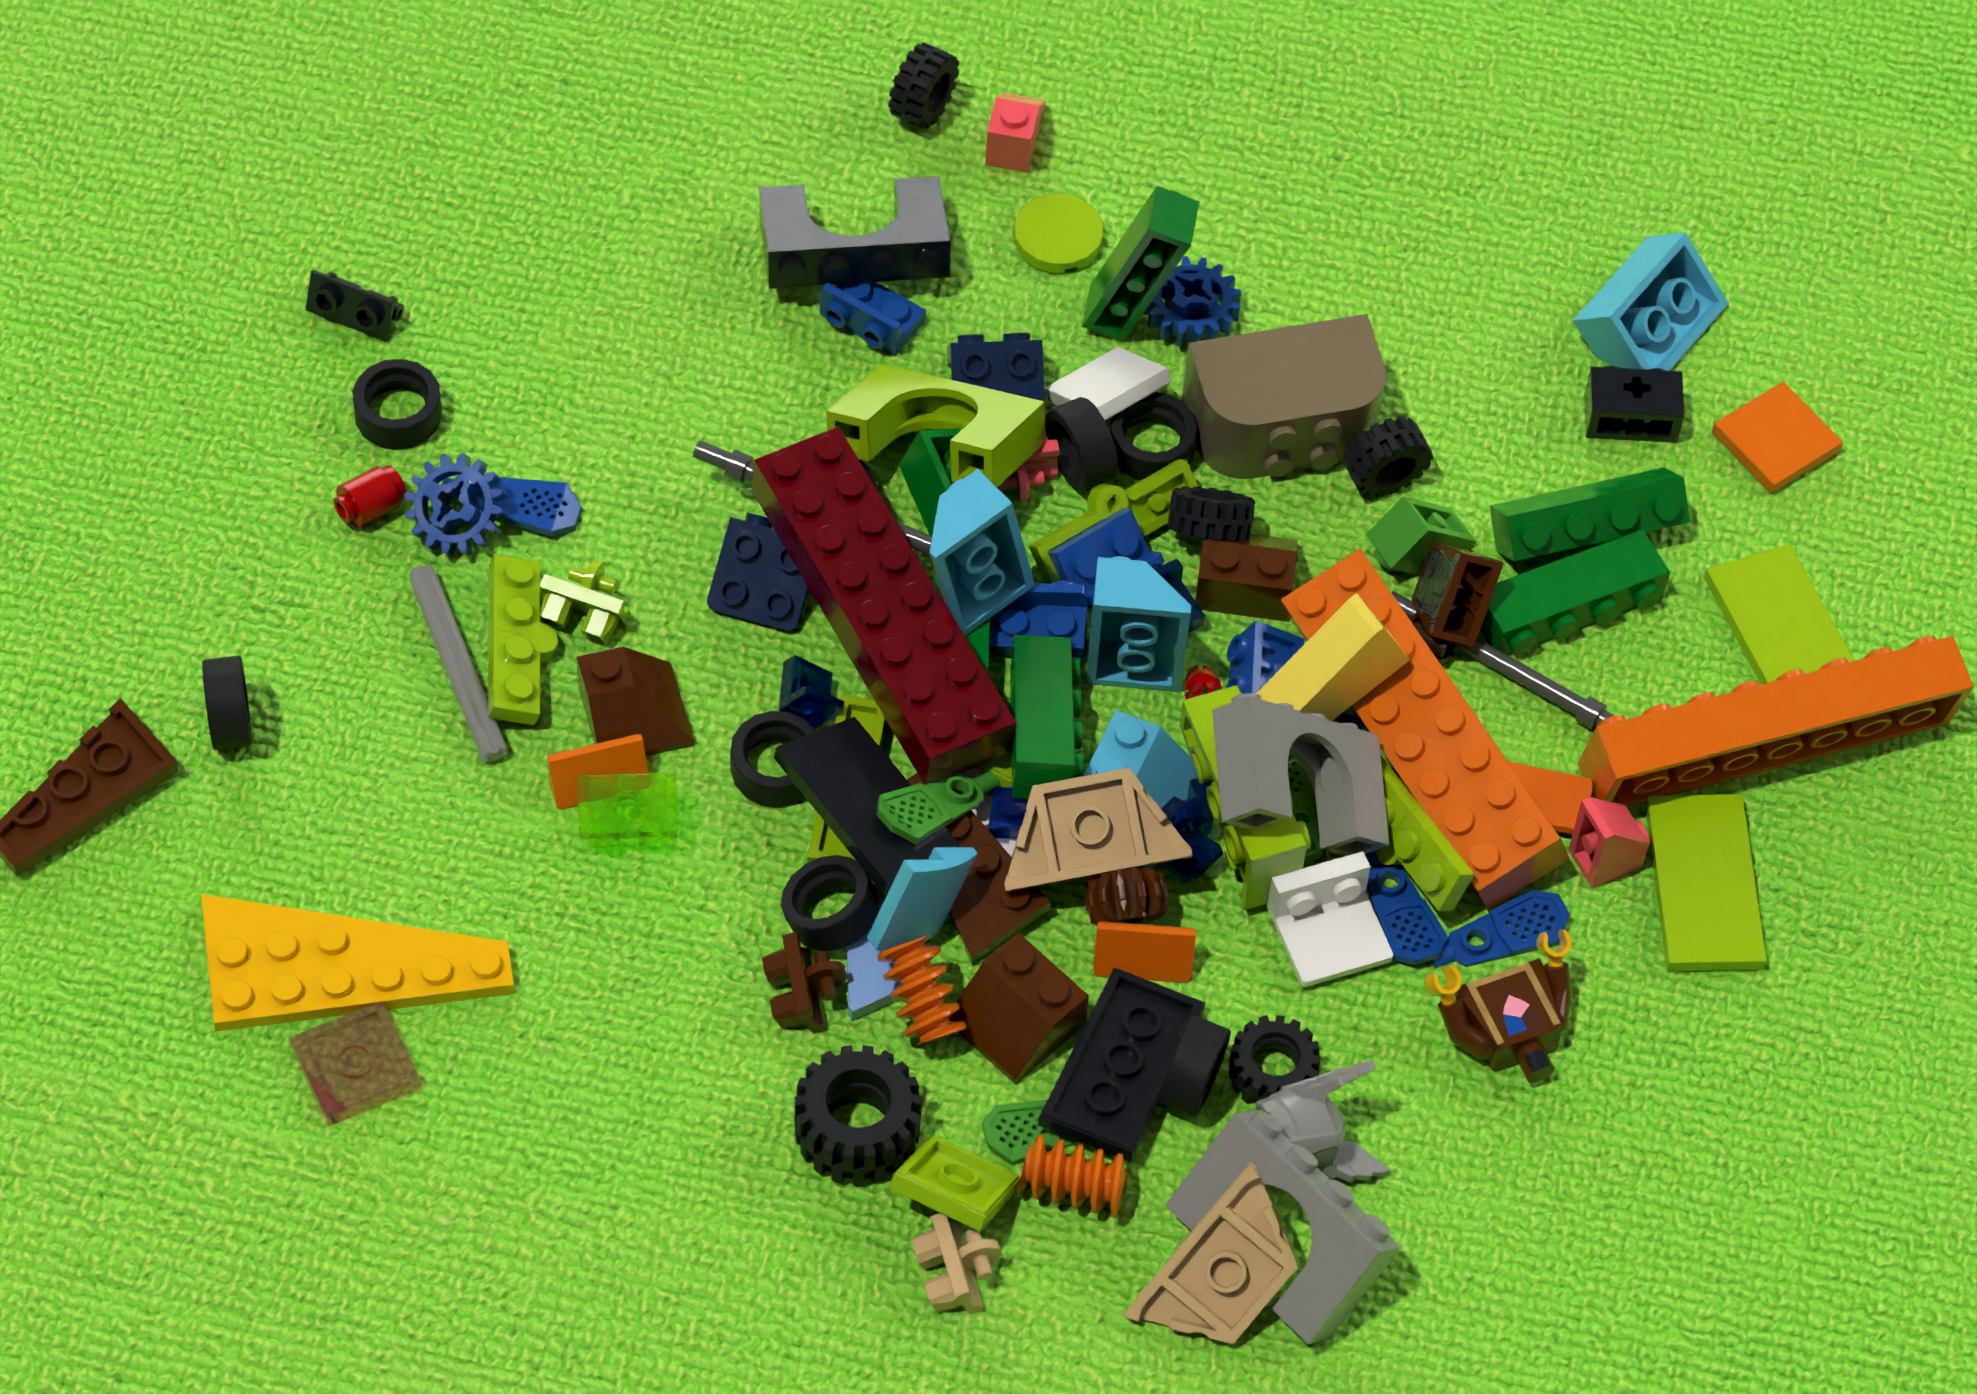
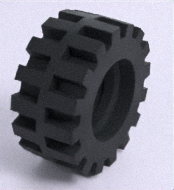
[888,42,959,129]
[1343,417,1433,498]
[1168,486,1255,541]
[1229,1015,1320,1110]

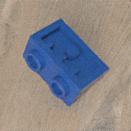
[820,282,926,357]
[1048,508,1165,608]
[989,580,1088,658]
[1226,621,1304,694]

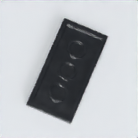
[773,717,962,894]
[1038,967,1206,1162]

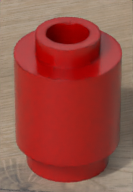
[333,465,407,528]

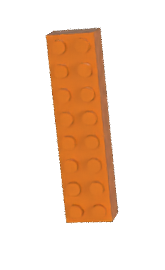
[1280,548,1570,911]
[1578,636,1974,807]

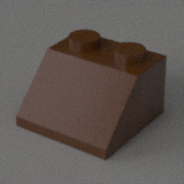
[1194,534,1298,622]
[949,932,1089,1085]

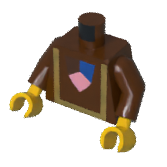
[1424,929,1572,1083]

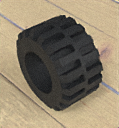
[794,1045,922,1185]

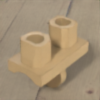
[911,1213,1002,1315]

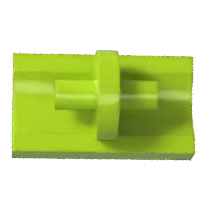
[539,559,631,644]

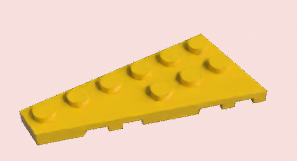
[201,894,514,1032]

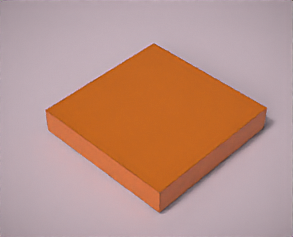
[1712,381,1843,494]

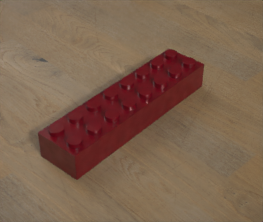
[752,426,1016,784]

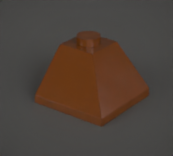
[576,647,694,756]

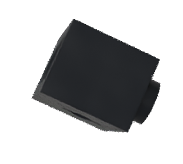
[1584,366,1684,443]

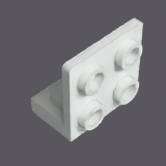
[1267,851,1393,987]

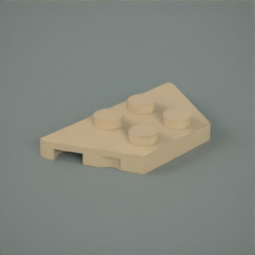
[1004,768,1193,892]
[1124,1161,1300,1344]

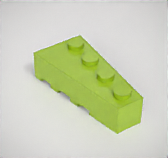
[1180,685,1311,910]

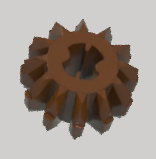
[1084,867,1169,925]

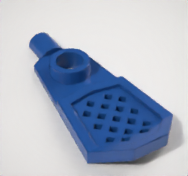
[442,477,582,537]
[1365,850,1449,965]
[1431,890,1570,969]

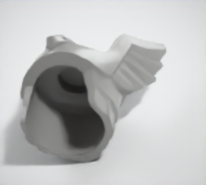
[1256,1060,1390,1183]

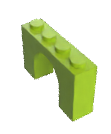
[826,364,1046,487]

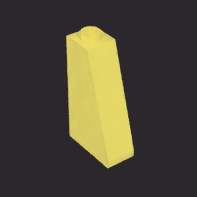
[1256,593,1411,754]

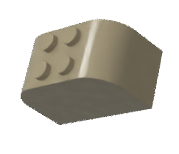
[1182,314,1386,479]

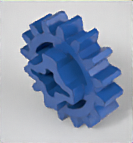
[1144,256,1241,346]
[404,453,508,557]

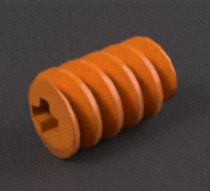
[877,934,967,1045]
[1018,1134,1129,1219]

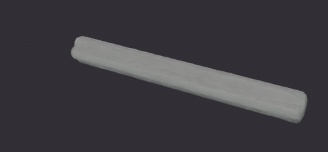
[409,564,507,764]

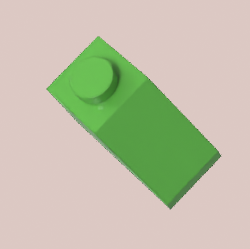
[1366,496,1476,574]

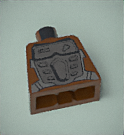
[1412,541,1504,647]

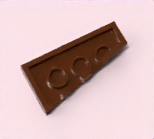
[0,698,179,876]
[907,773,1050,966]

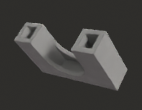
[1212,693,1389,856]
[1165,1110,1401,1344]

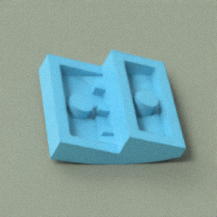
[867,847,978,950]

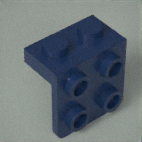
[947,333,1046,419]
[707,512,809,631]

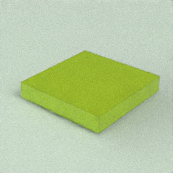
[889,1135,1021,1232]

